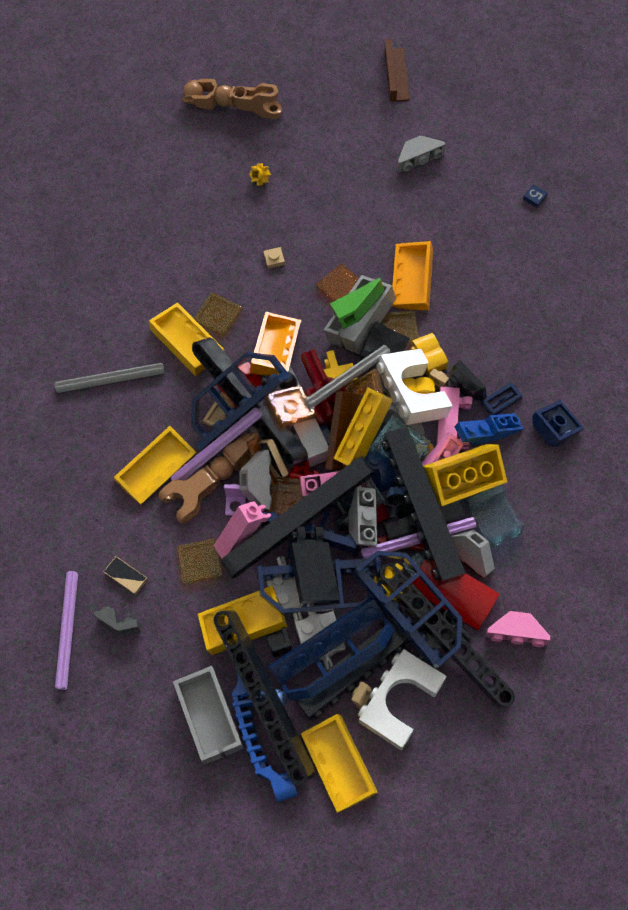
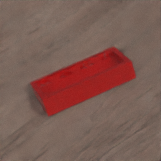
[412,559,500,631]

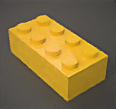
[423,444,507,506]

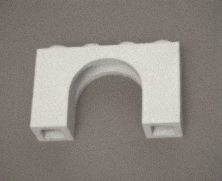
[376,349,452,425]
[358,649,446,751]

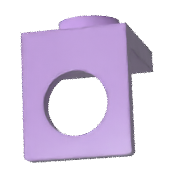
[224,484,246,516]

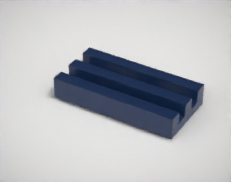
[481,382,523,415]

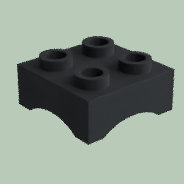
[359,322,410,365]

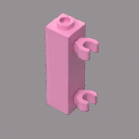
[436,387,472,451]
[214,501,271,559]

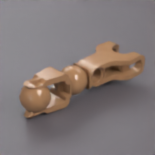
[181,79,282,119]
[159,432,263,524]

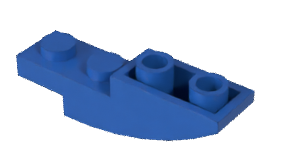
[454,413,524,445]

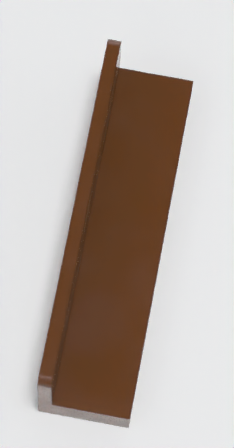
[384,39,410,102]
[325,391,364,470]

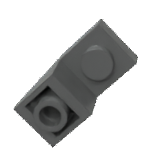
[94,606,141,636]

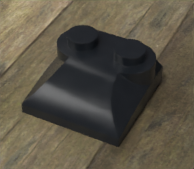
[449,360,487,401]

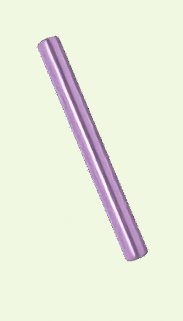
[171,407,262,481]
[361,517,476,559]
[55,571,78,690]

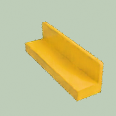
[334,388,393,466]

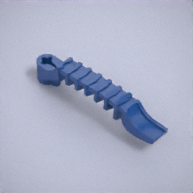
[232,670,298,802]

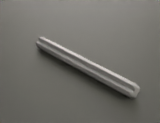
[304,345,390,409]
[55,363,164,393]

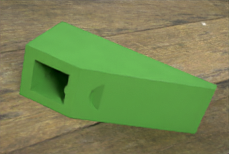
[330,278,384,330]

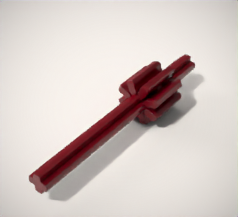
[301,349,389,526]

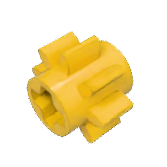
[249,163,271,185]

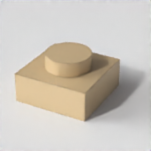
[264,247,285,269]
[429,369,449,390]
[352,682,373,709]

